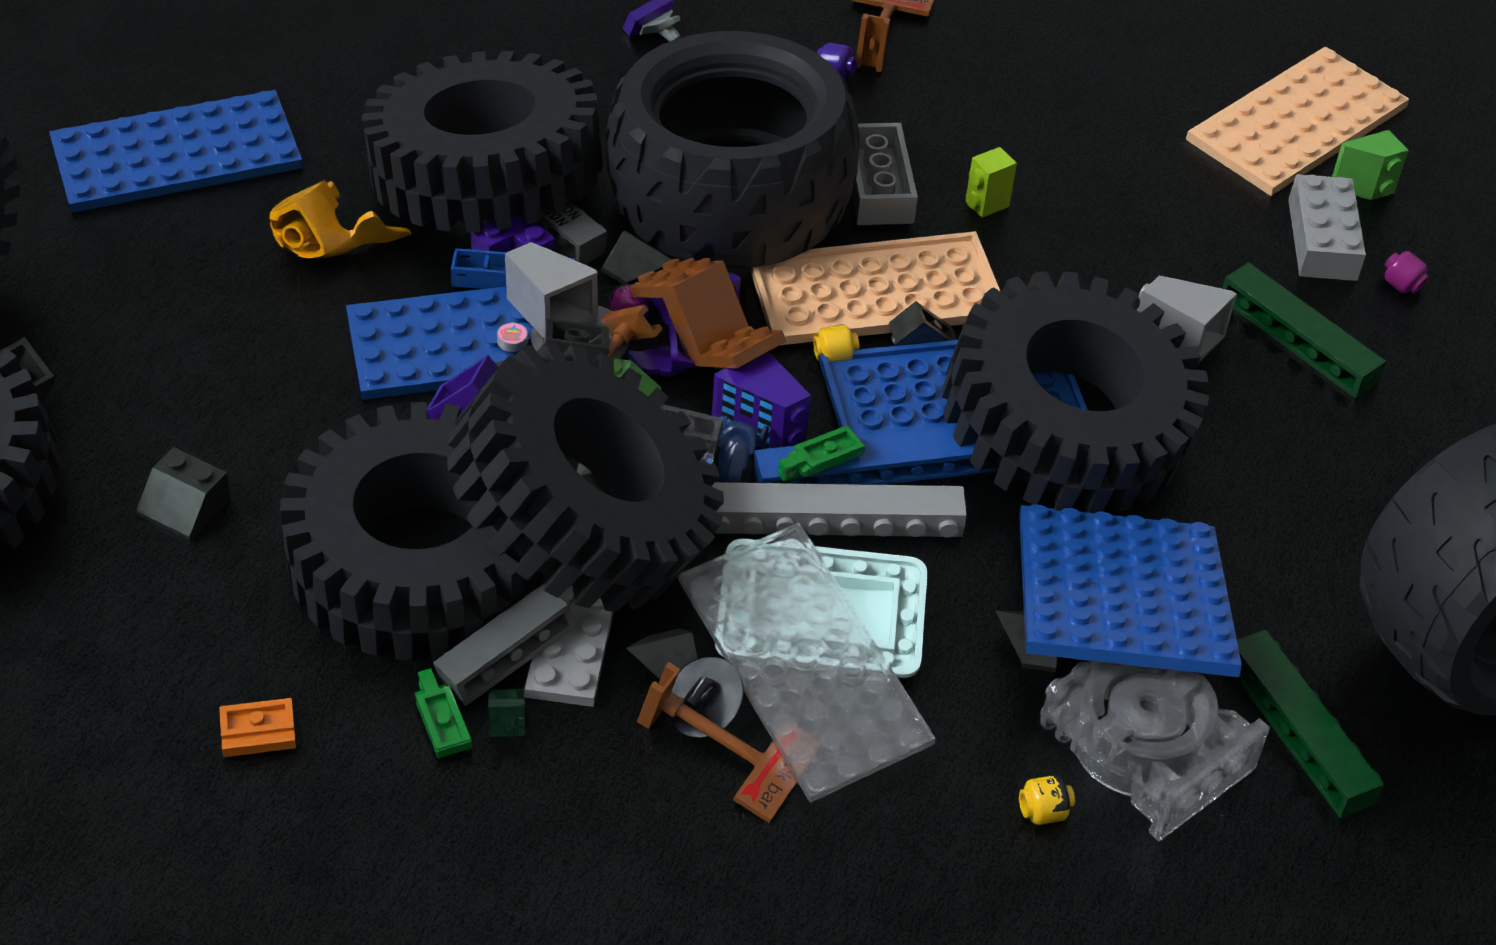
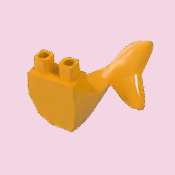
[270,180,411,259]

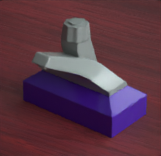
[623,0,680,42]

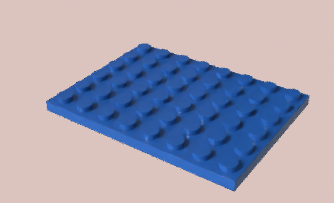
[1019,504,1242,677]

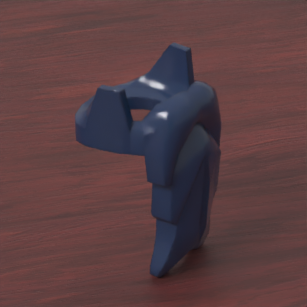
[716,416,769,483]

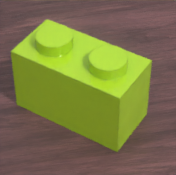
[965,147,1017,218]

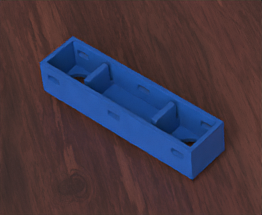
[451,248,575,289]

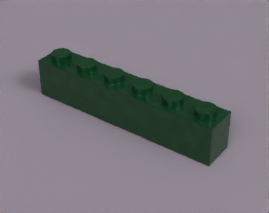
[1222,262,1386,399]
[1236,630,1384,819]

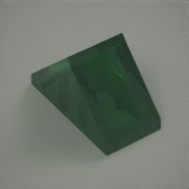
[488,689,525,737]

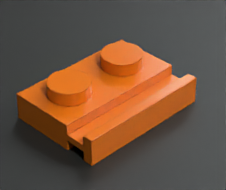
[219,698,296,757]

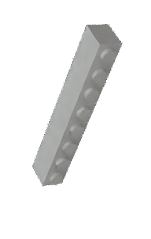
[712,482,967,537]

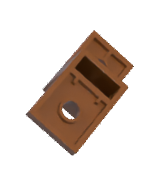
[629,258,786,368]

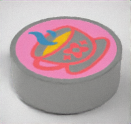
[497,322,528,352]

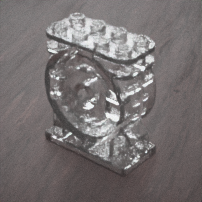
[1040,661,1270,841]

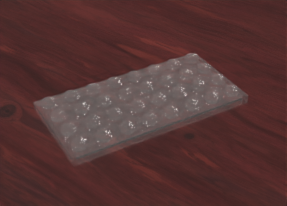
[679,523,936,803]

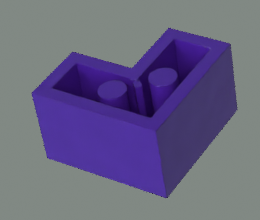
[471,215,555,252]

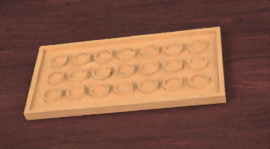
[1186,47,1409,196]
[750,231,1001,345]

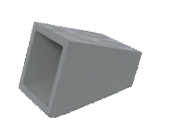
[505,242,598,338]
[1137,275,1237,362]

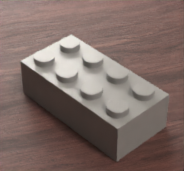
[851,123,918,225]
[1289,174,1366,281]

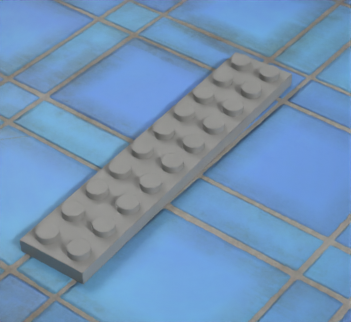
[525,463,614,707]

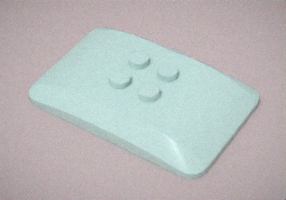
[715,539,927,678]

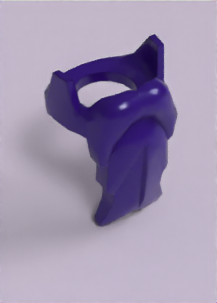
[622,325,694,377]

